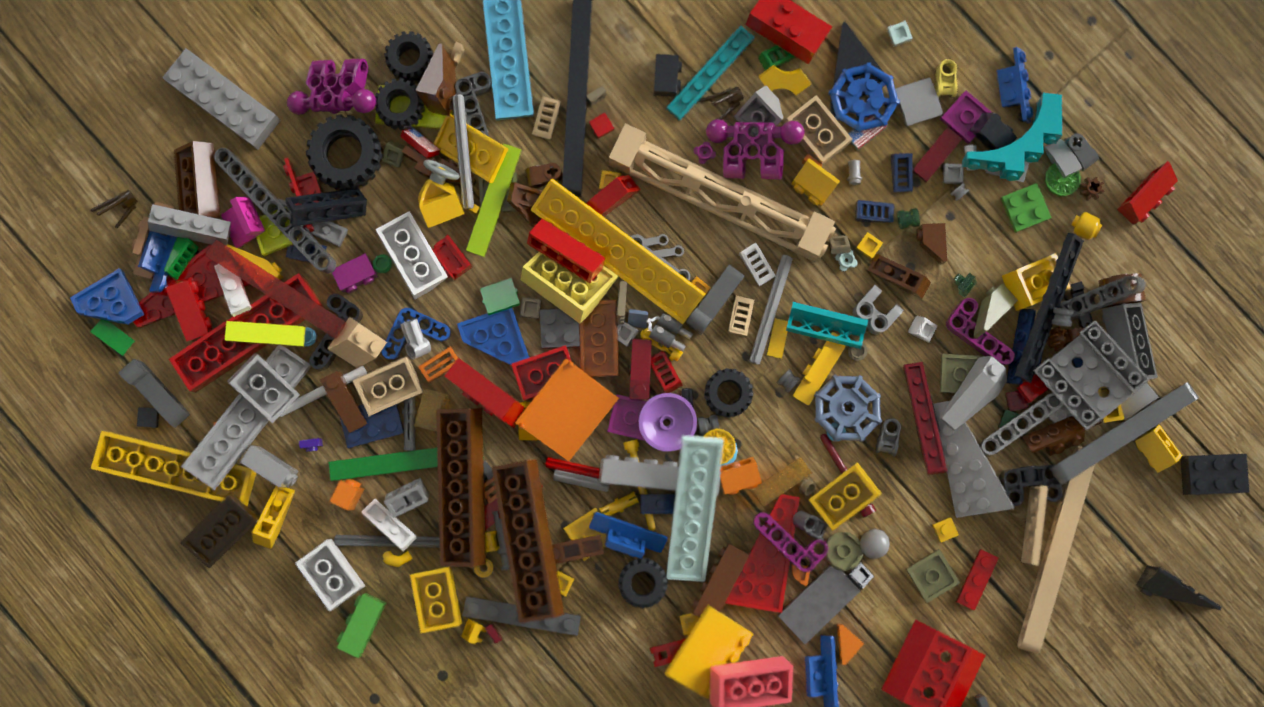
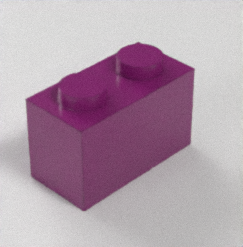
[332,253,378,294]

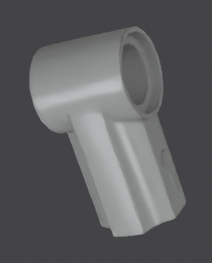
[400,318,431,360]

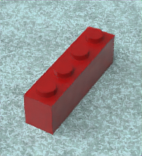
[527,219,605,284]

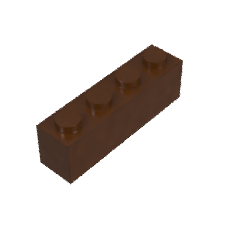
[691,544,749,618]

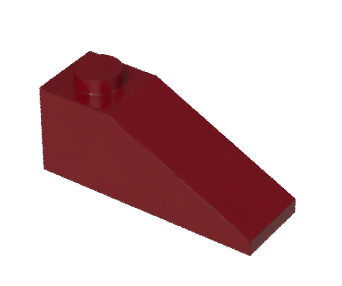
[629,339,652,400]

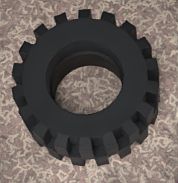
[384,31,434,83]
[375,78,425,131]
[704,368,754,418]
[619,558,667,609]

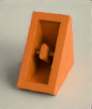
[837,623,864,665]

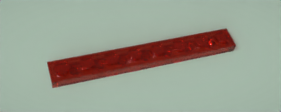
[205,239,346,339]

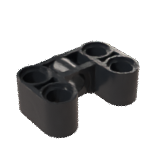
[999,465,1062,506]

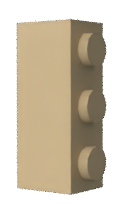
[353,356,423,416]

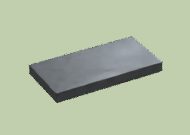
[778,566,861,644]

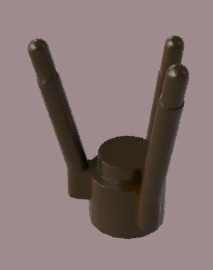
[699,86,744,120]
[91,190,138,228]

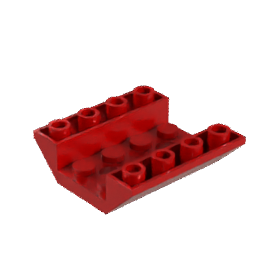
[881,619,986,707]

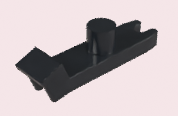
[1070,281,1093,328]

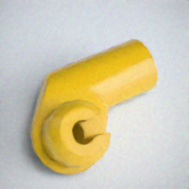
[382,551,413,567]

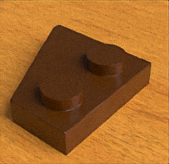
[507,182,542,227]

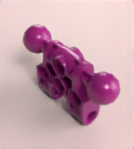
[287,58,376,115]
[706,119,804,180]

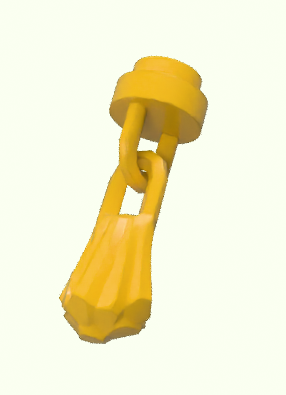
[640,328,683,362]

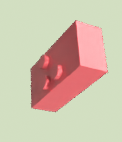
[710,656,793,707]

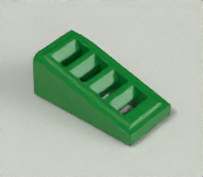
[758,45,796,71]
[164,237,198,280]

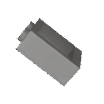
[240,445,299,487]

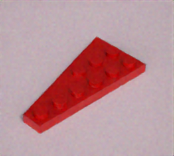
[133,244,253,328]
[725,494,800,613]

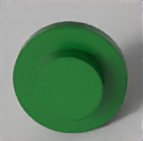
[373,254,392,274]

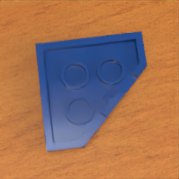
[70,268,144,325]
[457,308,529,365]

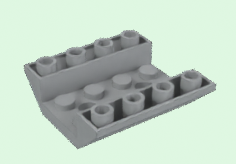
[1034,321,1149,430]

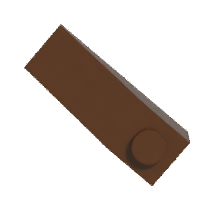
[868,254,931,299]
[320,370,367,433]

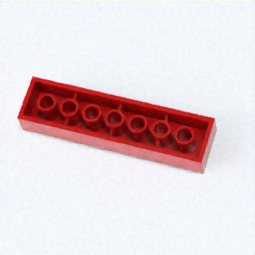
[169,273,324,393]

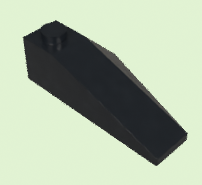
[1136,565,1222,610]

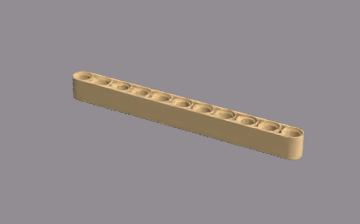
[1018,446,1095,654]

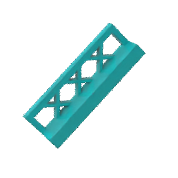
[786,302,868,349]

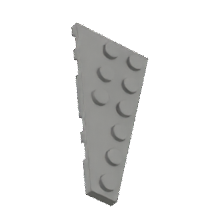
[934,401,1015,518]

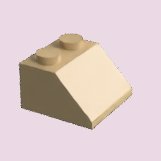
[327,317,387,368]

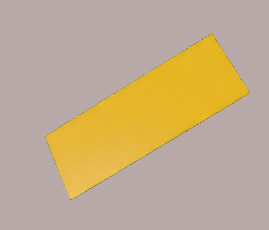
[767,318,788,358]

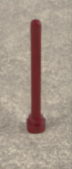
[820,434,876,518]

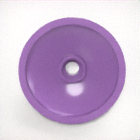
[639,393,697,451]

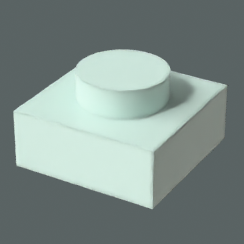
[887,21,912,46]

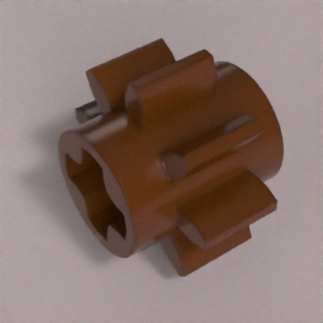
[1079,177,1104,201]
[1046,326,1070,351]

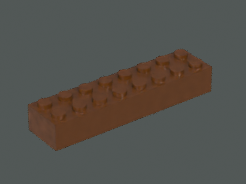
[436,408,486,567]
[492,459,564,623]

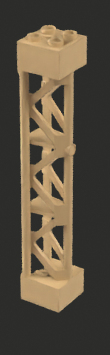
[609,123,836,262]

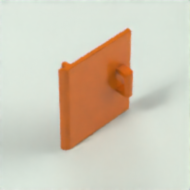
[515,359,619,461]

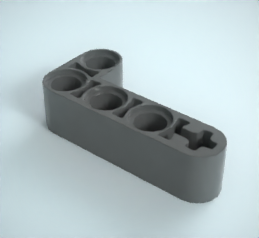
[455,72,492,137]
[686,265,745,335]
[119,359,190,428]

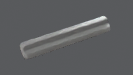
[553,469,610,492]

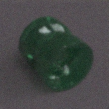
[897,208,920,230]

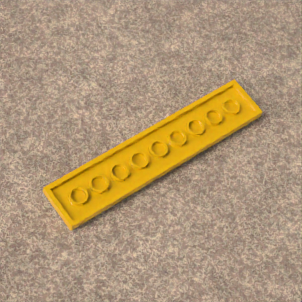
[531,178,706,325]

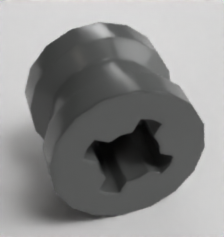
[1052,308,1074,326]
[776,369,801,393]

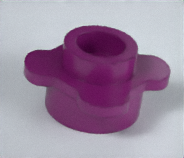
[693,142,716,164]

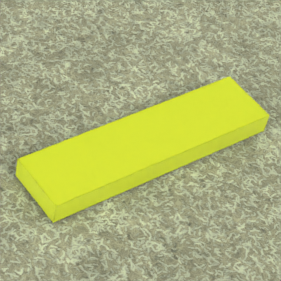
[225,321,306,347]

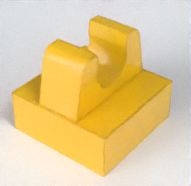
[461,619,486,644]

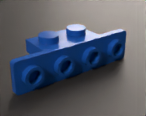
[997,47,1033,124]
[138,231,177,293]
[589,512,668,559]
[805,635,839,707]

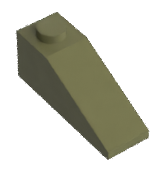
[974,283,1018,339]

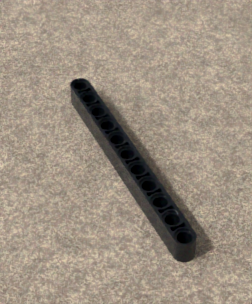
[562,0,592,197]

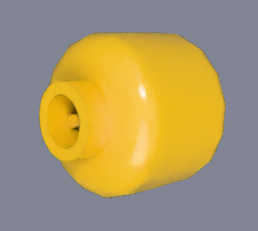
[1071,212,1102,240]

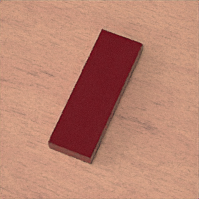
[913,127,963,183]

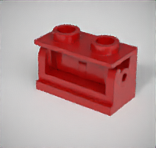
[431,234,472,281]

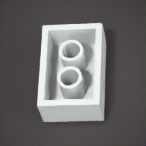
[295,539,365,611]

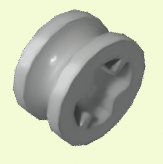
[951,183,970,201]

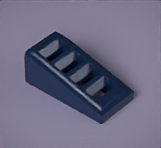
[891,153,913,192]
[855,200,894,223]

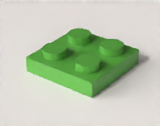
[1001,183,1052,233]

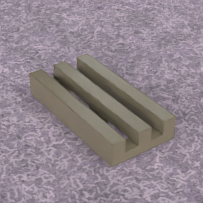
[617,281,627,324]

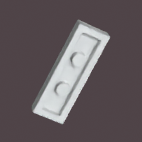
[214,258,252,317]
[361,499,417,551]

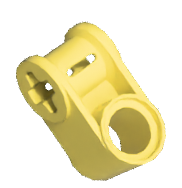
[935,59,957,97]

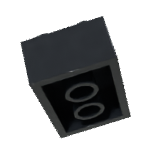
[1180,453,1250,495]

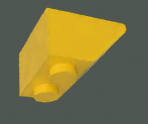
[792,158,840,206]

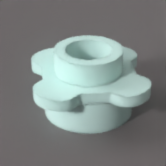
[835,250,858,271]

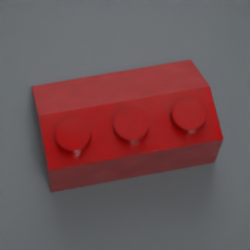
[1117,161,1178,225]

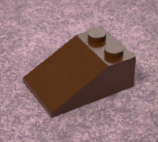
[416,43,456,116]

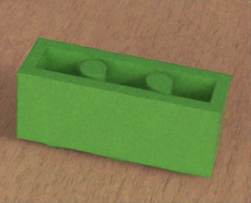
[337,593,387,658]

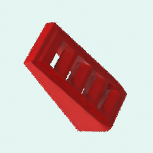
[651,351,683,393]

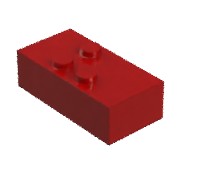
[745,0,833,65]
[444,358,526,428]

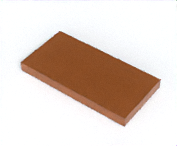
[579,300,619,378]

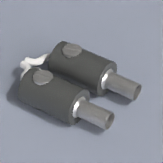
[647,313,693,352]

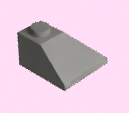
[734,86,783,137]

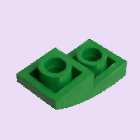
[90,319,135,356]

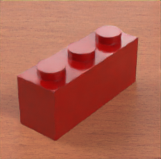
[165,277,213,341]

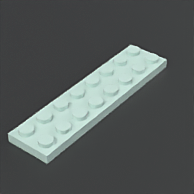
[666,436,723,582]

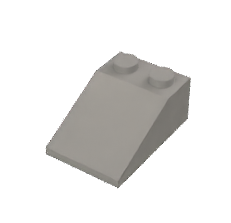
[227,353,300,423]

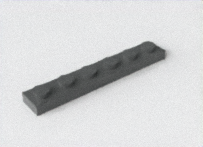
[463,596,581,636]

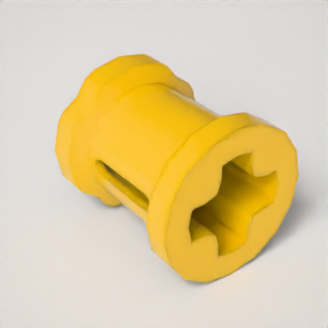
[485,531,500,552]

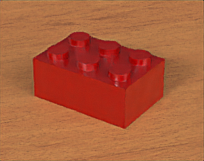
[511,345,572,402]

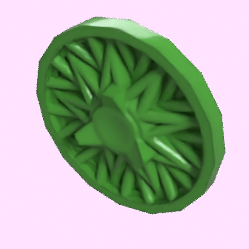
[1045,163,1081,196]

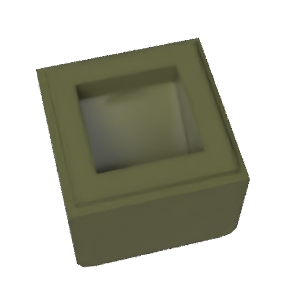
[382,141,405,168]

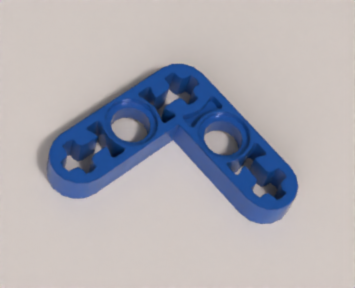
[382,308,451,360]

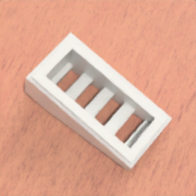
[739,243,775,286]

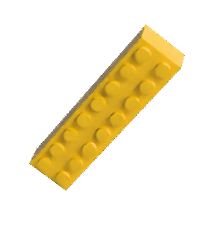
[91,431,256,506]

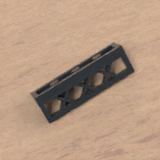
[285,188,367,227]

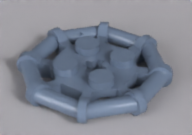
[814,374,882,442]

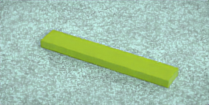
[466,143,522,258]

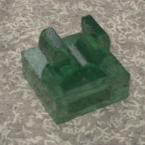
[954,273,977,298]

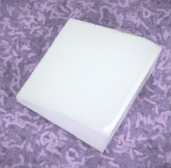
[908,316,937,343]

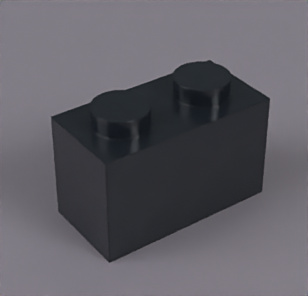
[654,54,682,97]
[970,112,1018,150]

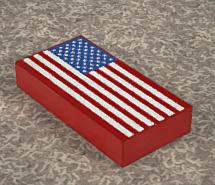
[400,128,441,158]

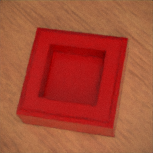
[589,112,615,139]

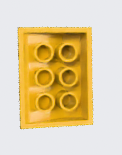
[665,606,753,700]

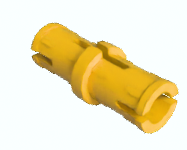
[599,491,639,516]

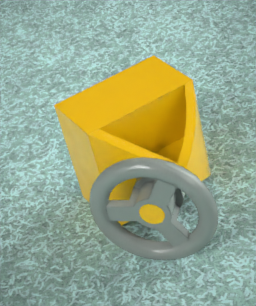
[418,160,464,228]

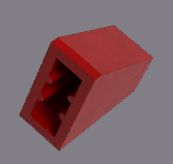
[586,175,641,217]

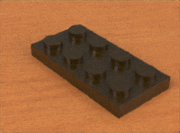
[180,492,260,569]

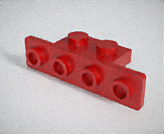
[283,157,322,232]

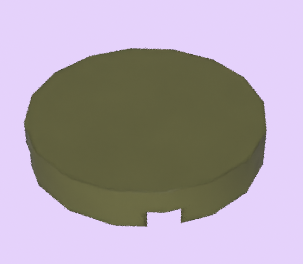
[825,532,863,571]

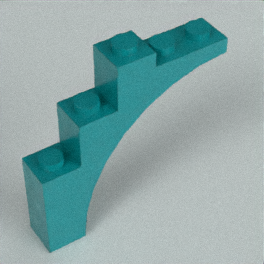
[962,93,1062,181]

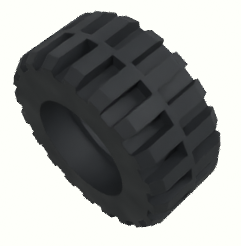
[306,114,383,190]

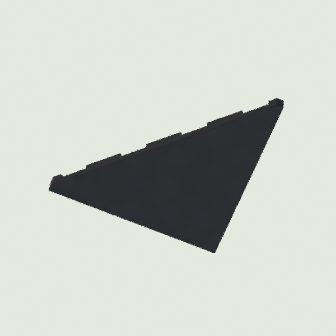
[829,21,884,117]

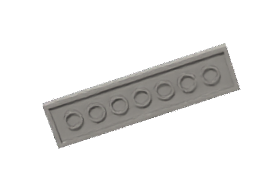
[181,345,311,490]

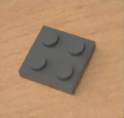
[540,309,580,349]

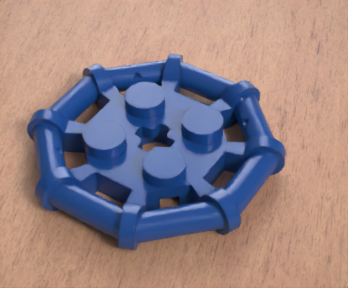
[829,63,900,133]

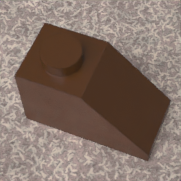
[916,223,947,264]

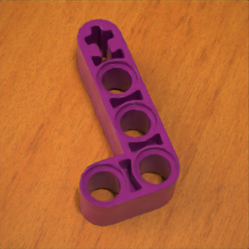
[946,298,1014,366]
[753,513,828,572]

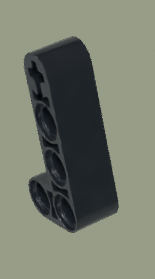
[309,294,363,371]

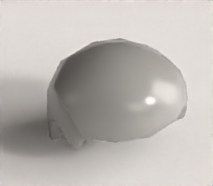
[860,528,890,559]

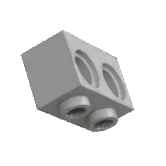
[384,478,429,518]

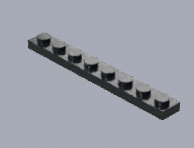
[1015,233,1084,383]

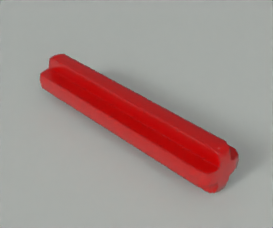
[545,457,600,479]

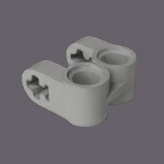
[853,285,904,335]

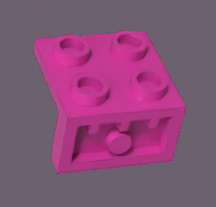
[221,197,265,248]

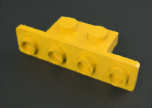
[793,332,846,406]

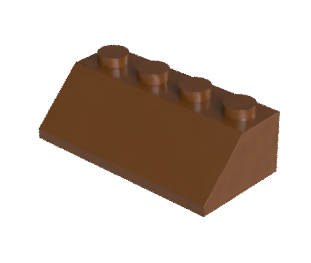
[174,141,220,219]

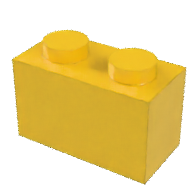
[1135,424,1182,473]

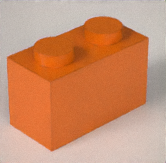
[720,457,762,495]
[329,479,364,510]

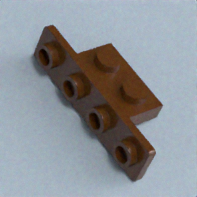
[1023,415,1102,456]

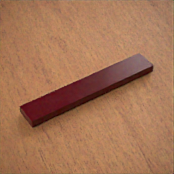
[903,362,948,475]

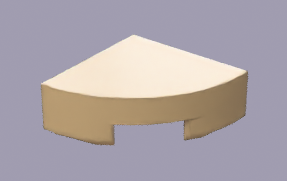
[451,42,464,66]

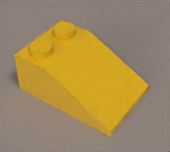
[1002,253,1071,311]

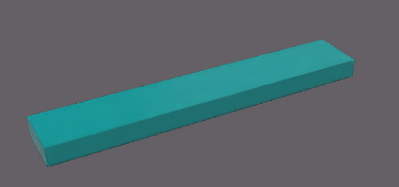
[666,25,755,121]

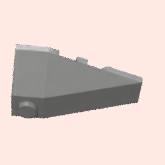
[940,356,1007,430]

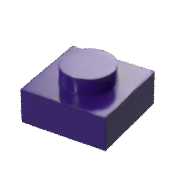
[299,438,323,452]

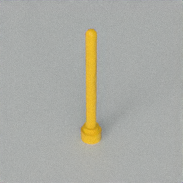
[623,439,656,531]

